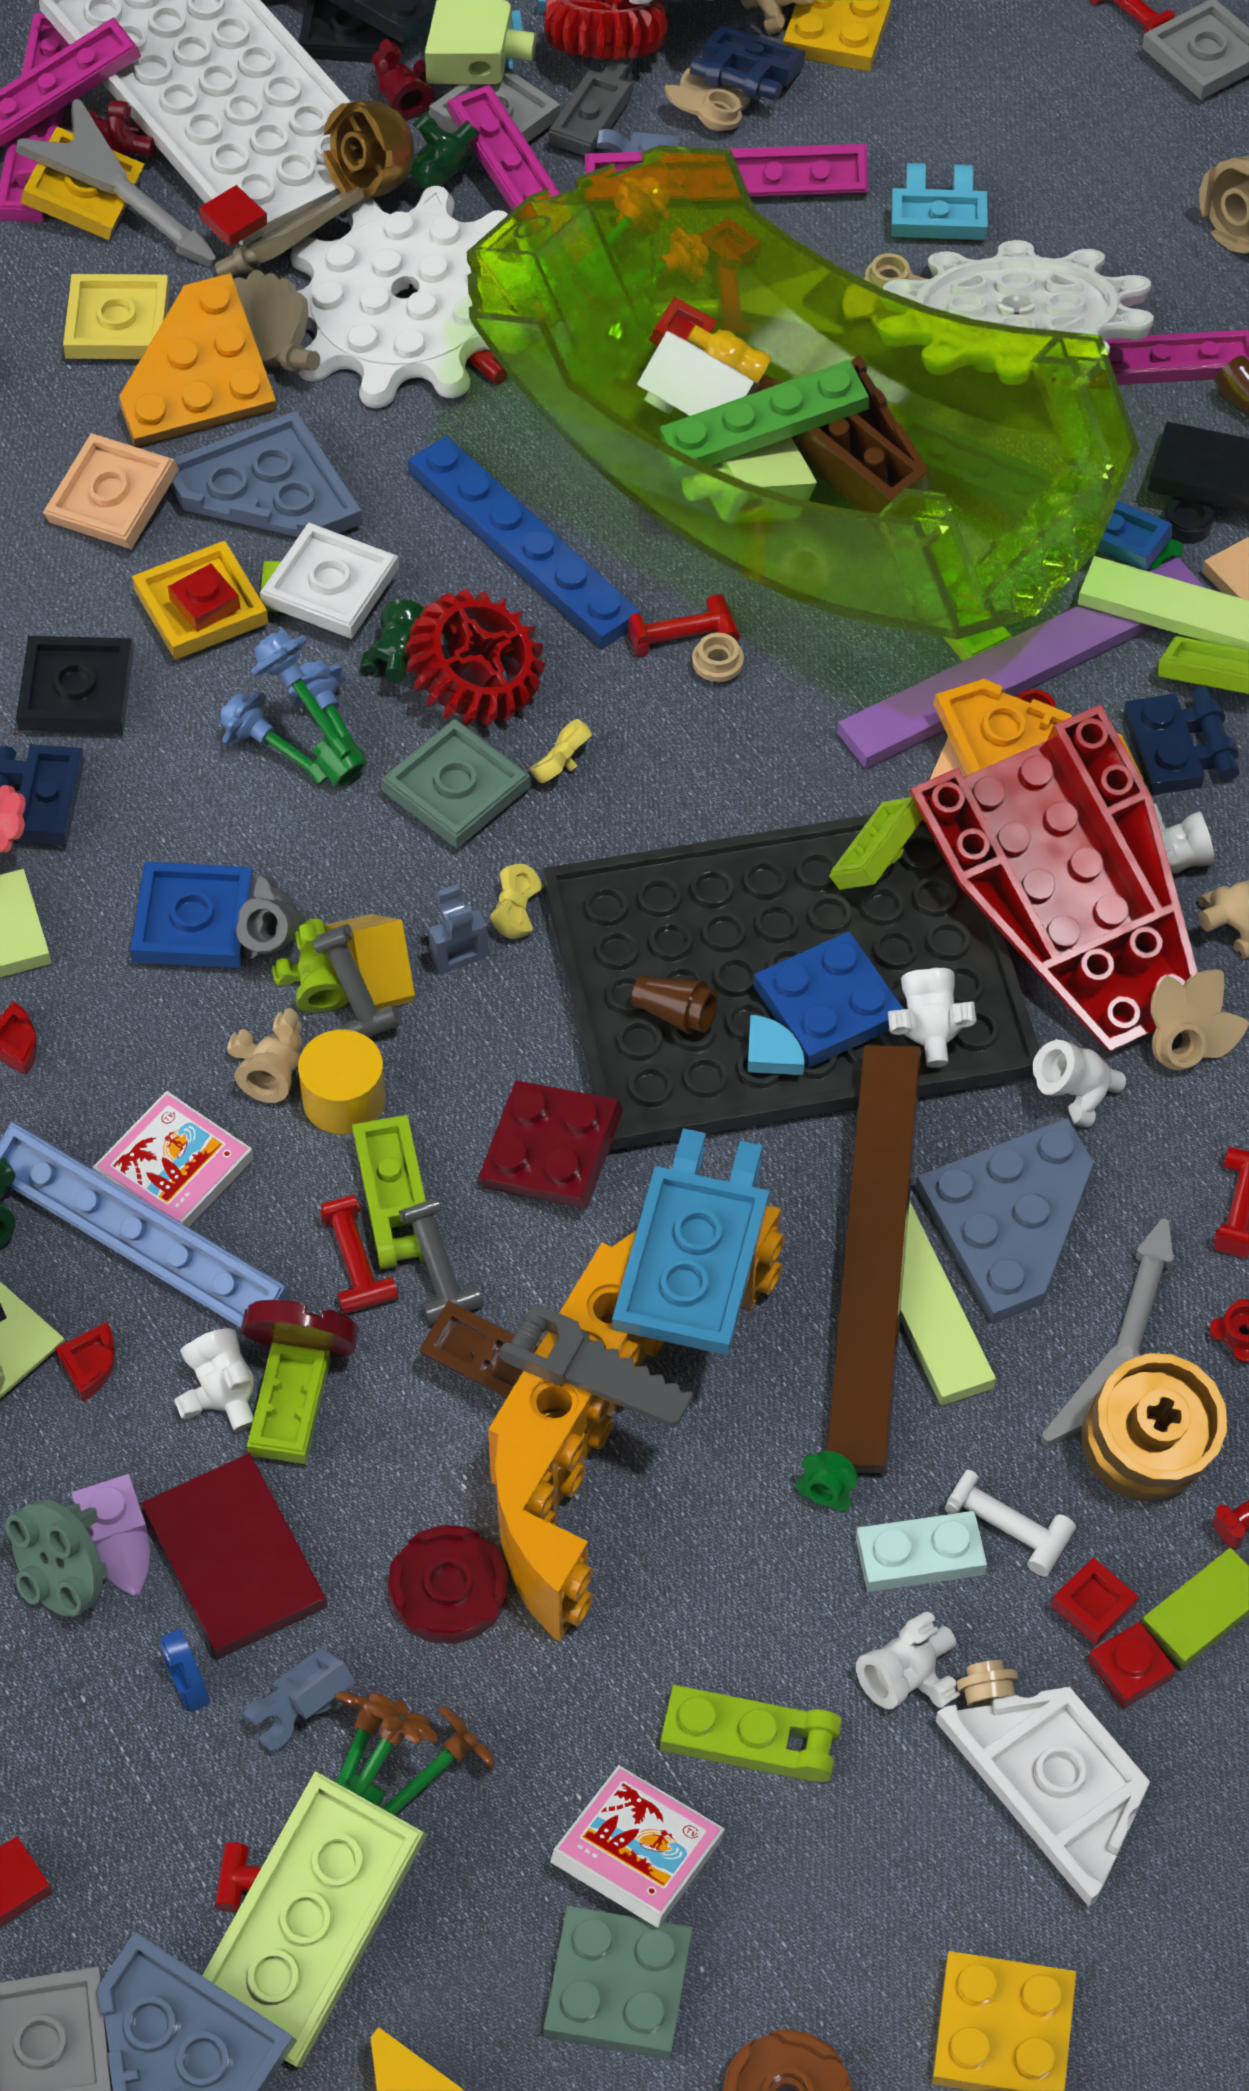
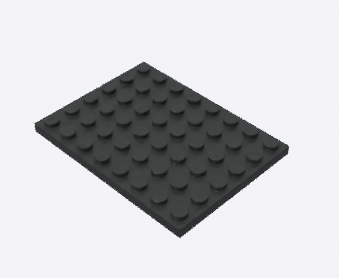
[543,814,1040,1151]

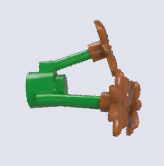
[334,1691,495,1815]

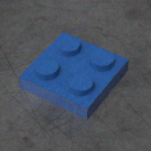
[130,861,254,968]
[753,931,903,1068]

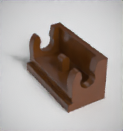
[419,1301,538,1399]

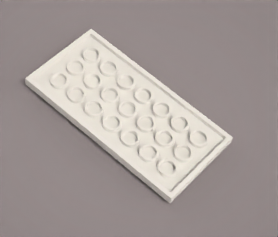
[39,0,351,246]

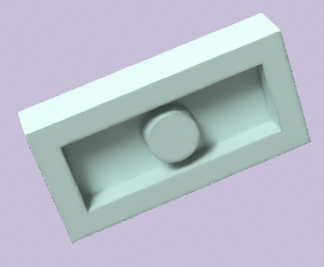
[856,1511,987,1592]

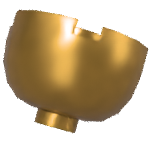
[323,101,414,199]

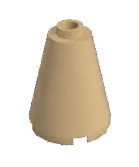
[1199,156,1249,254]

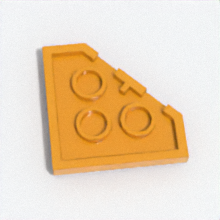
[119,273,276,447]
[933,679,1143,780]

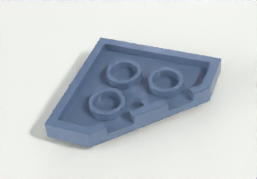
[169,411,363,537]
[915,1118,1094,1324]
[97,1931,297,2091]

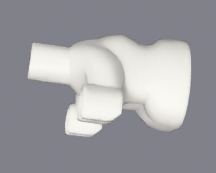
[1154,803,1215,874]
[888,968,976,1068]
[1033,1039,1126,1128]
[174,1328,254,1432]
[856,1612,961,1709]

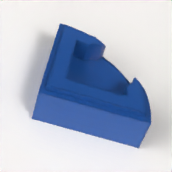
[159,1628,211,1712]

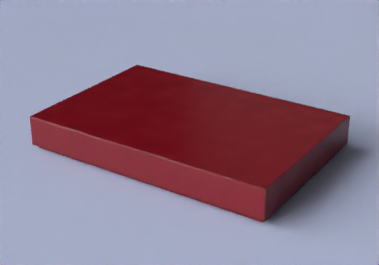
[141,1452,327,1659]

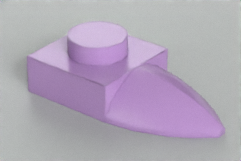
[71,1474,151,1597]

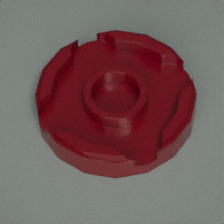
[241,1300,359,1357]
[388,1525,509,1644]

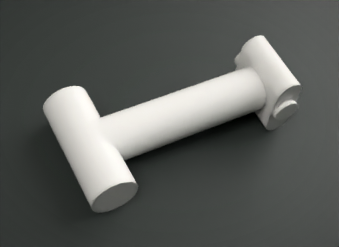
[945,1470,1076,1577]

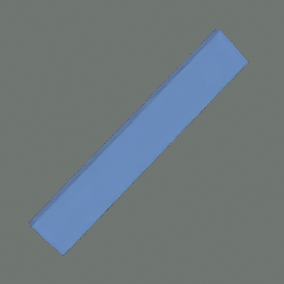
[0,1122,292,1328]

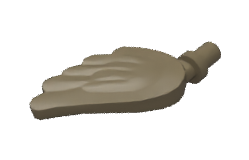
[215,187,365,276]
[233,270,320,372]

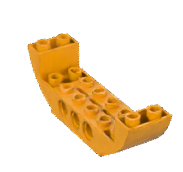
[488,1206,785,1642]

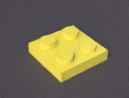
[63,274,170,359]

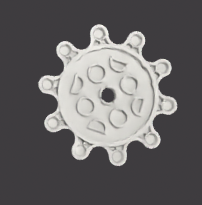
[290,186,545,408]
[881,240,1154,382]

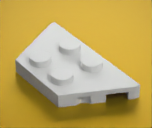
[936,1687,1150,1907]

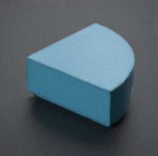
[748,1015,804,1075]

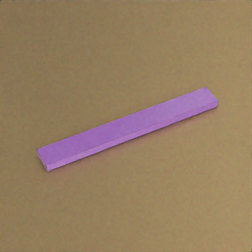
[837,557,1205,769]

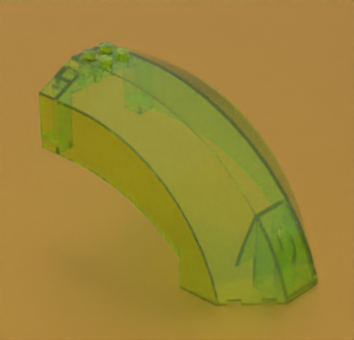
[466,145,1140,639]

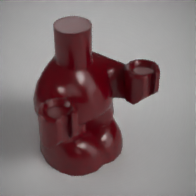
[371,39,434,120]
[87,100,156,157]

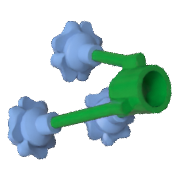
[219,629,368,788]

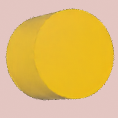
[298,1030,386,1135]

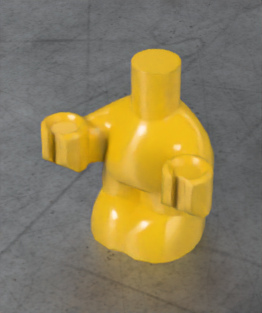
[686,324,771,382]

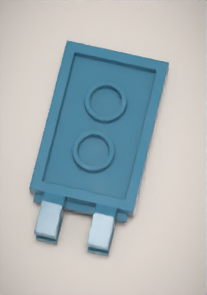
[612,1128,770,1356]

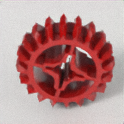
[543,0,667,60]
[404,588,545,728]

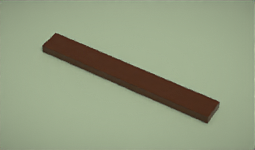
[827,1045,922,1474]

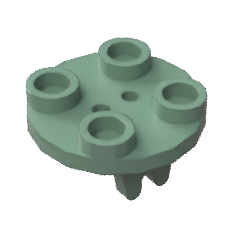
[5,1500,108,1616]

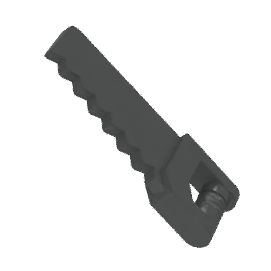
[498,1304,693,1427]

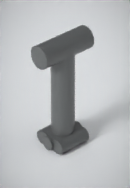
[313,924,401,1038]
[399,1198,483,1326]

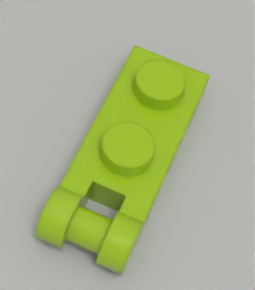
[352,1115,426,1270]
[660,1685,842,1782]

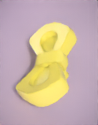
[529,719,592,784]
[490,864,542,939]

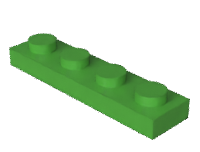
[659,359,869,477]

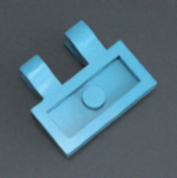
[891,163,988,240]

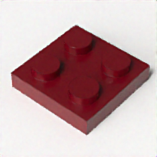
[478,1080,623,1209]

